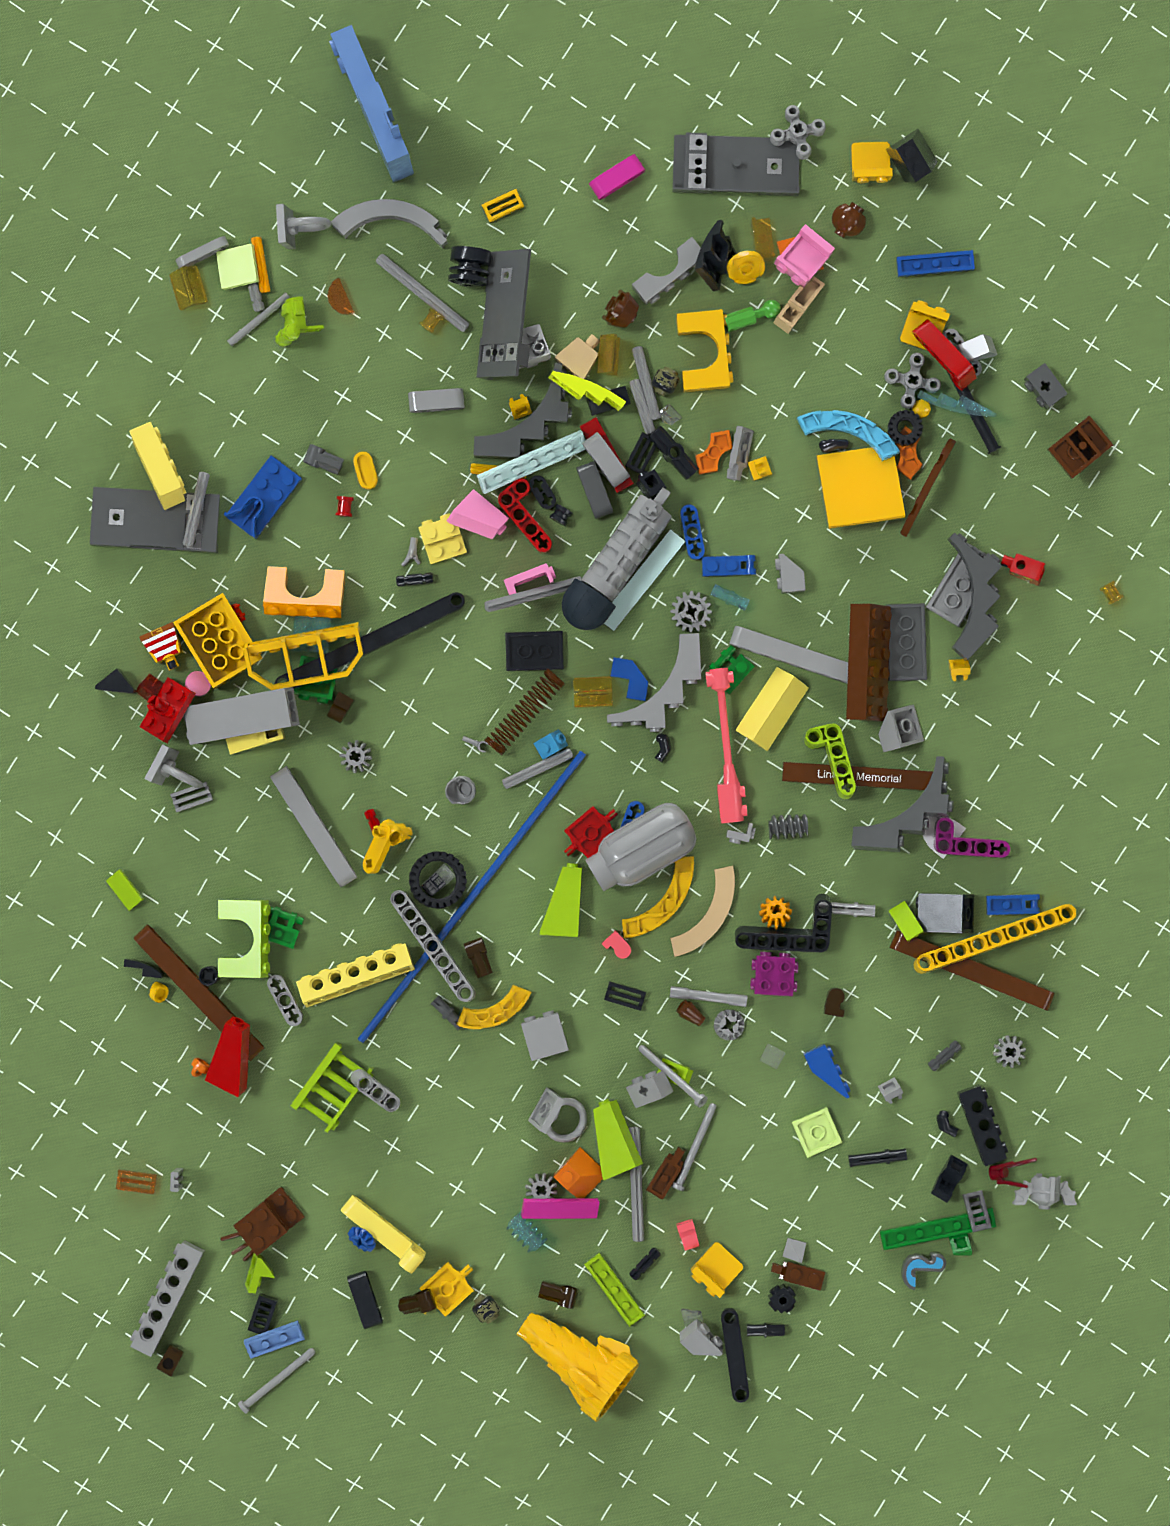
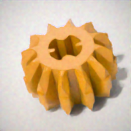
[759,896,792,930]

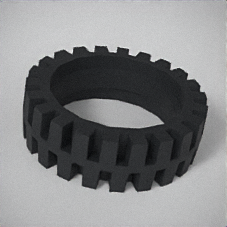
[409,851,467,909]

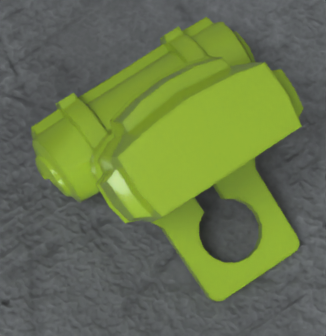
[275,296,324,347]

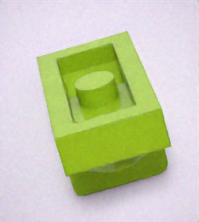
[657,1058,693,1085]
[245,1253,275,1294]

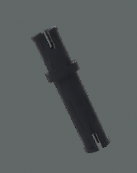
[848,1148,907,1167]

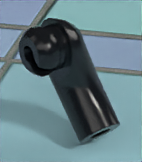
[819,439,849,453]
[655,733,671,763]

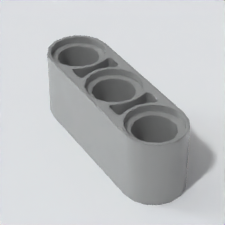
[408,388,465,413]
[582,432,630,488]
[350,1069,400,1112]

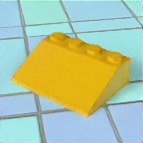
[173,593,263,690]

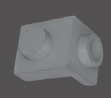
[726,823,756,844]

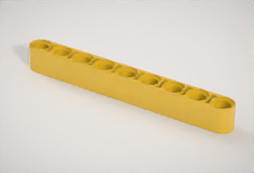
[913,904,1076,974]

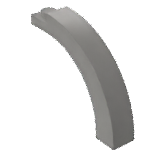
[331,199,448,249]

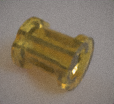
[419,308,444,334]
[1099,581,1124,605]

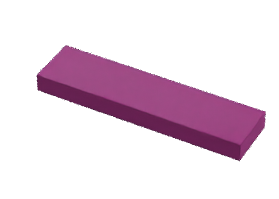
[521,1198,600,1219]

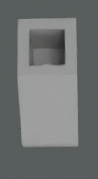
[775,554,805,594]
[680,1319,723,1356]

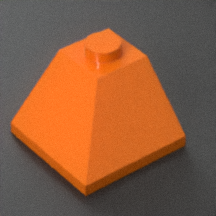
[553,1147,603,1198]

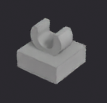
[878,1077,903,1104]

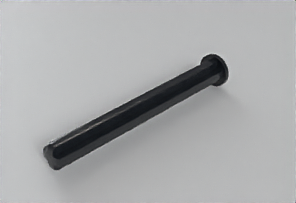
[947,372,1002,455]

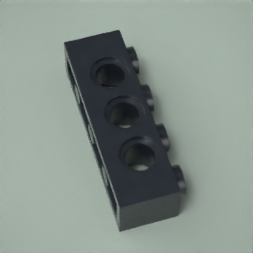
[957,1084,1008,1166]

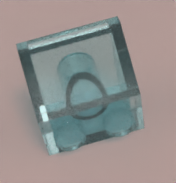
[291,616,333,654]

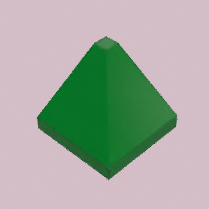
[949,1233,972,1256]

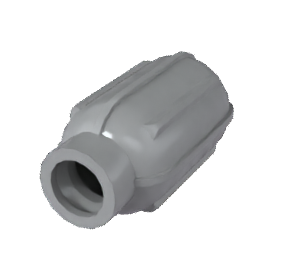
[585,803,697,891]

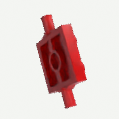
[564,806,618,858]

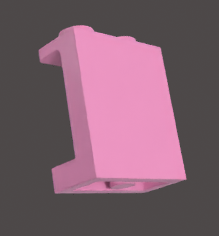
[774,224,835,288]
[504,563,556,595]

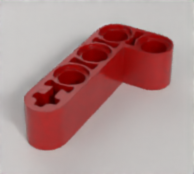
[912,319,977,391]
[498,479,552,554]

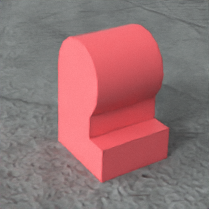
[601,930,631,959]
[676,1219,700,1251]

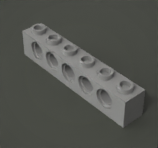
[130,1240,205,1357]

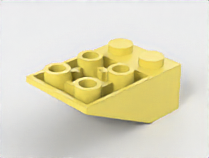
[226,728,286,755]

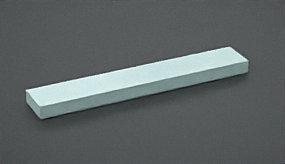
[477,430,586,494]
[604,529,685,631]

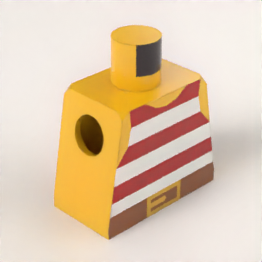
[139,622,183,671]

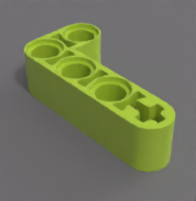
[804,724,856,799]

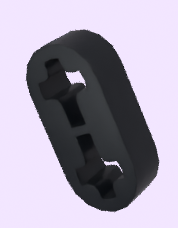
[529,475,556,510]

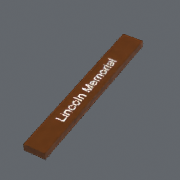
[782,762,933,790]

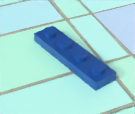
[896,250,975,277]

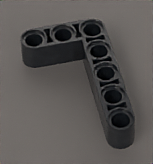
[735,894,832,953]

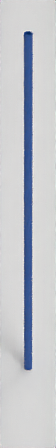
[358,750,586,1043]

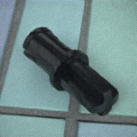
[747,1322,785,1338]

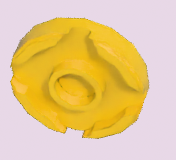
[727,251,765,284]

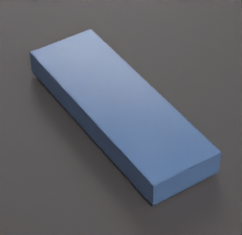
[244,1321,305,1359]

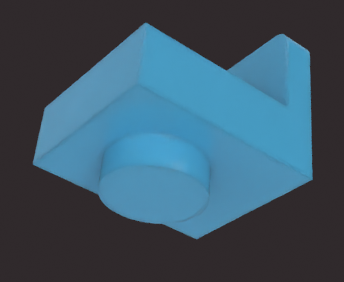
[533,729,568,760]

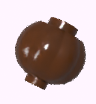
[832,202,866,238]

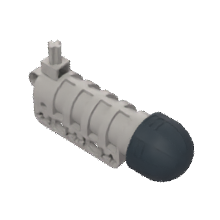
[562,487,672,630]

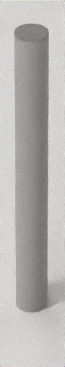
[227,293,290,347]

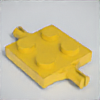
[419,1262,474,1317]

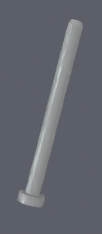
[638,1045,708,1108]
[671,1103,717,1191]
[238,1348,316,1414]

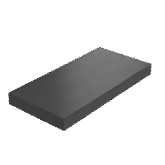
[886,603,927,681]

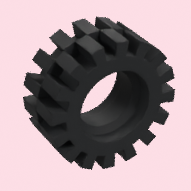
[887,410,923,446]

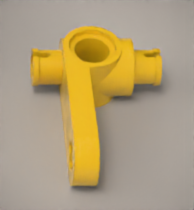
[363,819,413,874]

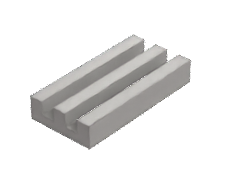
[170,782,213,812]
[170,1168,183,1192]

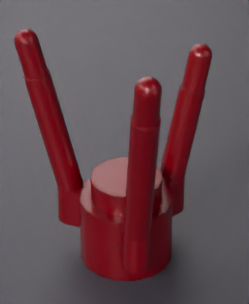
[989,1158,1037,1188]

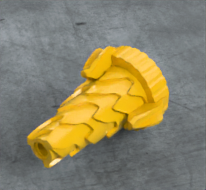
[516,1312,639,1422]

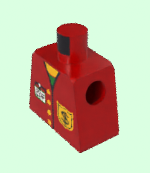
[1001,553,1046,586]

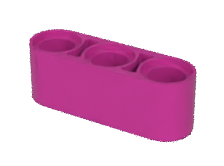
[589,154,646,200]

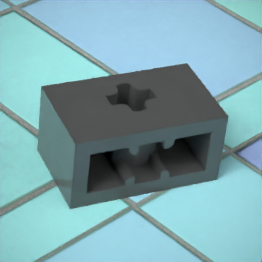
[1024,363,1068,410]

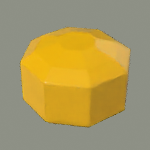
[911,399,931,419]

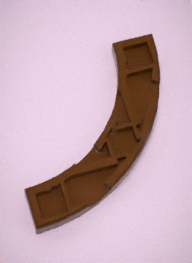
[900,438,956,537]

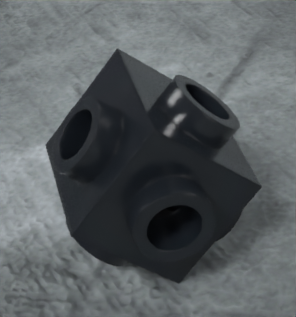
[768,1284,796,1314]

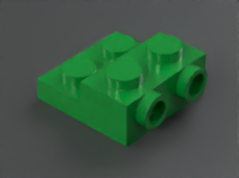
[294,655,338,704]

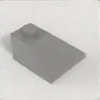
[878,704,924,752]

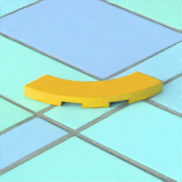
[457,985,532,1029]

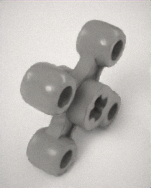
[770,105,826,160]
[884,352,941,409]

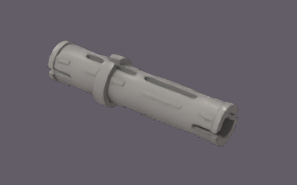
[818,902,875,917]

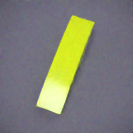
[548,371,626,411]

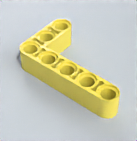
[341,1195,426,1274]

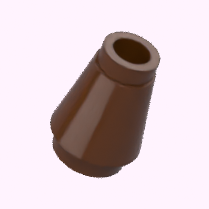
[676,1000,705,1026]

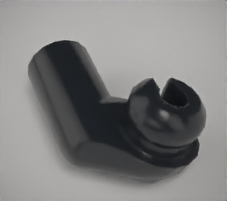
[936,1110,959,1137]

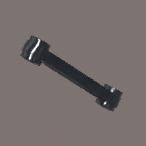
[721,1308,749,1403]

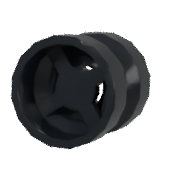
[198,966,220,986]

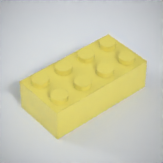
[129,422,186,510]

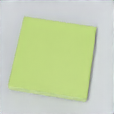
[216,244,259,290]
[792,1107,842,1158]

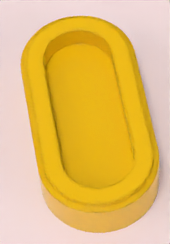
[353,452,378,490]

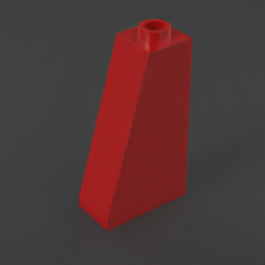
[205,1016,250,1097]

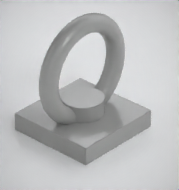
[276,204,331,249]
[144,744,203,788]
[528,1087,587,1143]

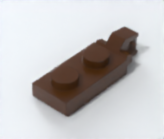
[646,1147,685,1200]
[771,1261,825,1291]

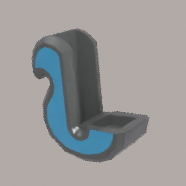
[901,1252,947,1290]

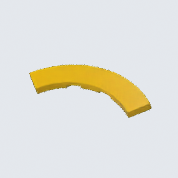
[622,856,694,939]

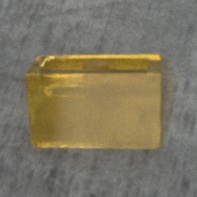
[750,217,775,258]
[169,265,208,310]
[597,334,620,376]
[573,676,613,708]

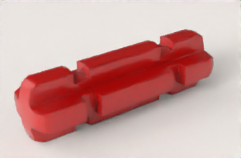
[364,809,380,830]

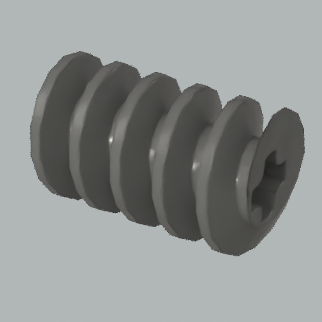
[768,814,808,839]

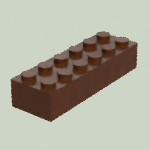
[846,604,892,722]

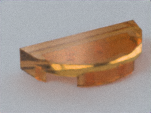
[327,278,354,315]

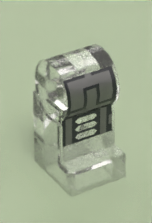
[421,863,456,897]

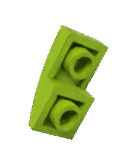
[888,901,924,942]

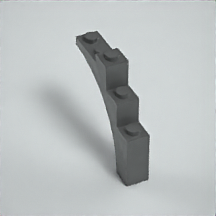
[474,363,572,459]
[947,533,1002,661]
[851,756,954,852]

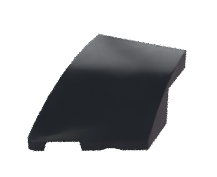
[695,220,737,292]

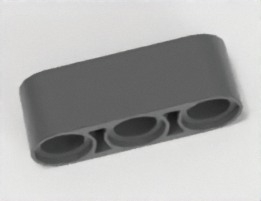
[576,461,614,519]

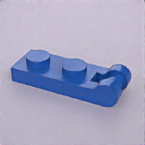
[702,555,756,577]
[986,894,1040,915]

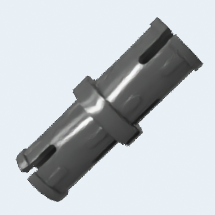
[431,995,461,1031]

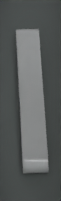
[729,626,848,684]
[270,766,357,888]
[390,890,476,1002]

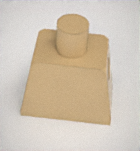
[555,334,600,380]

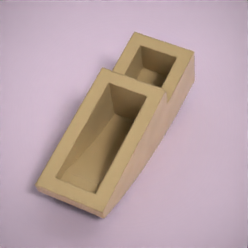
[773,276,825,334]

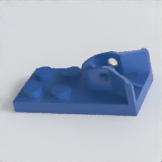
[224,455,302,539]

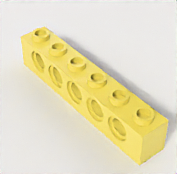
[296,943,415,1008]

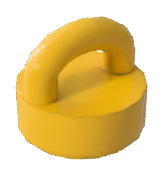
[149,981,169,1003]

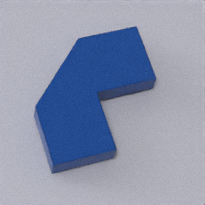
[610,657,648,701]

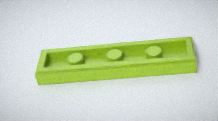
[584,1252,645,1327]

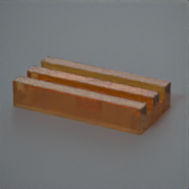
[116,1169,157,1194]

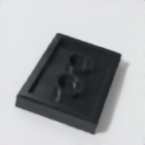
[505,631,564,671]

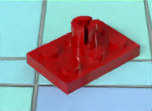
[139,677,196,744]

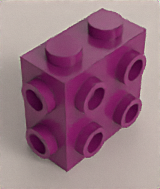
[750,951,798,996]

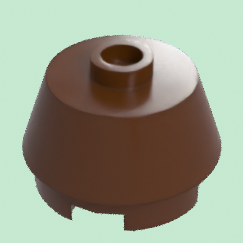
[602,290,639,328]

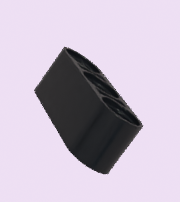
[347,1270,383,1329]

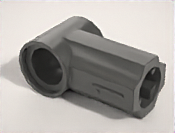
[303,444,344,475]

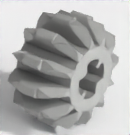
[339,740,372,773]
[993,1035,1026,1068]
[525,1173,558,1199]

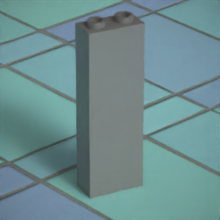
[183,687,300,745]

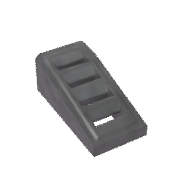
[962,1190,992,1232]

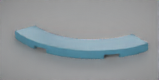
[797,410,900,461]

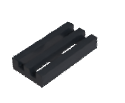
[625,432,656,474]
[604,981,646,1011]

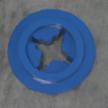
[347,1227,376,1252]

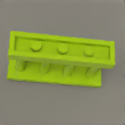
[290,1042,374,1133]

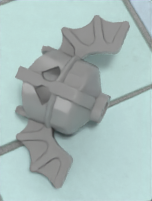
[1012,1173,1077,1209]

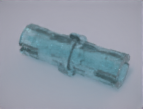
[710,584,750,611]

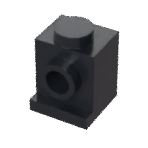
[636,469,667,500]

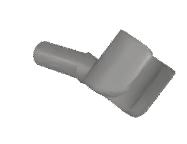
[462,736,489,752]

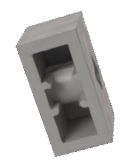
[626,1070,674,1108]

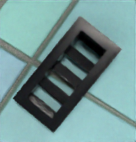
[248,1293,278,1334]

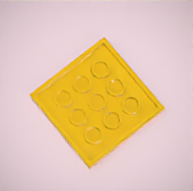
[817,447,905,529]

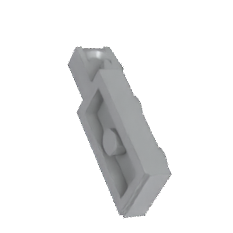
[727,426,754,481]

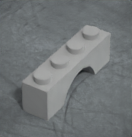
[632,237,701,305]

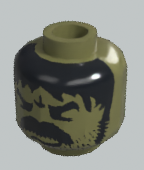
[651,367,680,397]
[472,1294,500,1324]

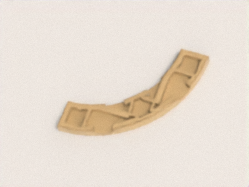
[670,866,735,957]

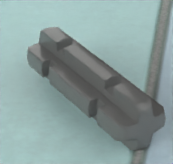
[928,1041,962,1071]

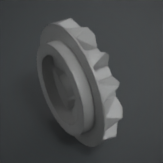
[714,1010,745,1040]

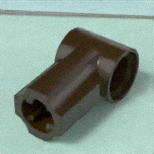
[463,937,493,978]
[538,1281,579,1309]
[398,1288,437,1315]

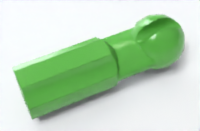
[725,300,781,332]

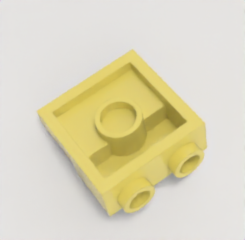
[418,513,467,565]

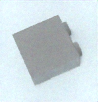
[521,1010,569,1061]

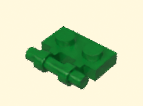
[707,645,755,695]
[268,906,304,949]

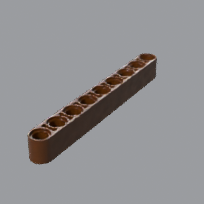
[133,924,265,1061]
[889,930,1055,1011]

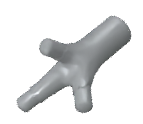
[401,537,421,567]

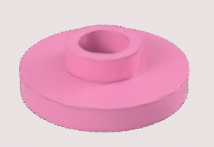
[185,671,211,696]

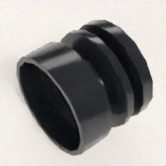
[448,246,491,287]

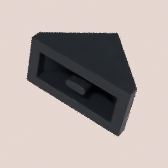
[95,669,136,694]

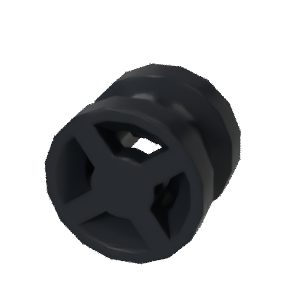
[549,504,573,527]

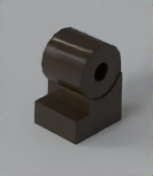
[327,692,355,724]
[823,988,845,1018]
[156,1344,184,1377]

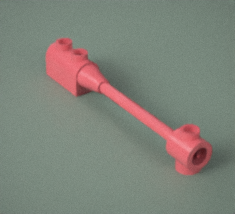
[705,668,747,823]

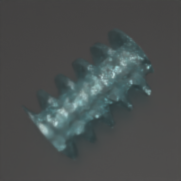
[506,1210,548,1253]

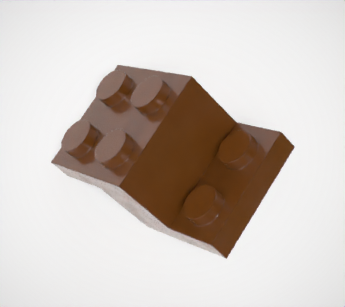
[1047,415,1113,479]
[233,1186,305,1256]

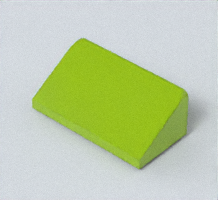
[106,869,144,911]

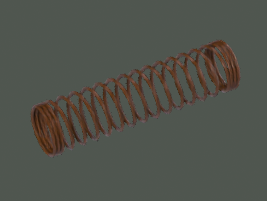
[484,669,565,756]

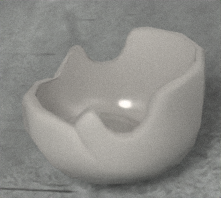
[445,776,476,805]

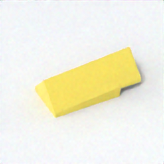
[735,667,809,751]

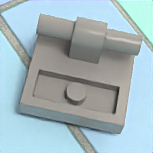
[519,324,551,369]

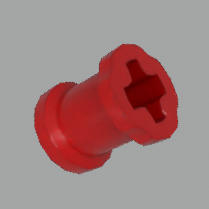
[335,496,354,517]

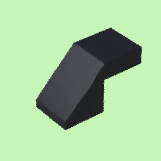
[931,1155,968,1203]

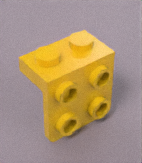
[851,142,893,183]
[900,300,950,351]
[691,1242,743,1298]

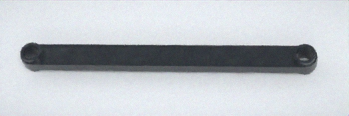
[274,592,465,690]

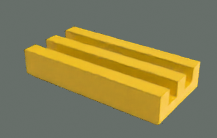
[482,189,524,223]

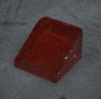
[136,674,163,701]

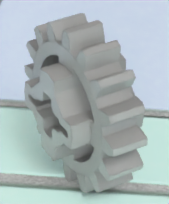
[670,591,712,633]

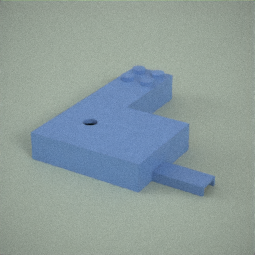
[329,25,414,183]

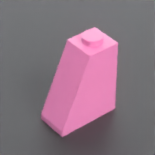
[447,489,509,539]

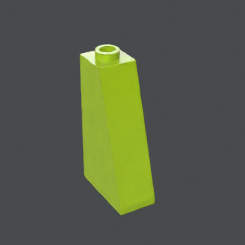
[540,863,582,937]
[593,1099,643,1180]

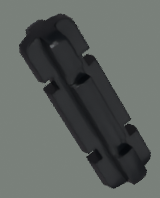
[396,572,434,587]
[629,1248,661,1280]

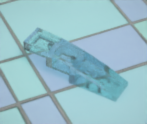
[917,390,997,417]

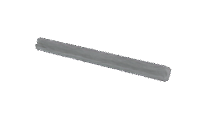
[376,254,469,332]
[484,576,582,612]
[629,1127,644,1242]

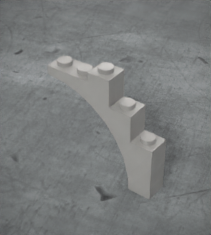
[607,633,701,732]

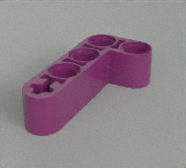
[933,817,1010,858]

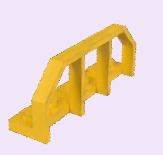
[243,622,363,690]

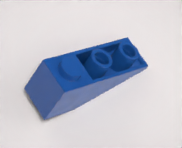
[803,1044,851,1098]

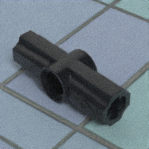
[648,426,699,480]

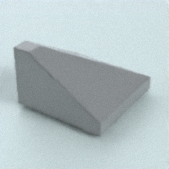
[783,1238,806,1263]

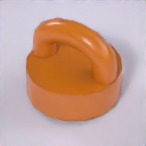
[191,1057,210,1077]

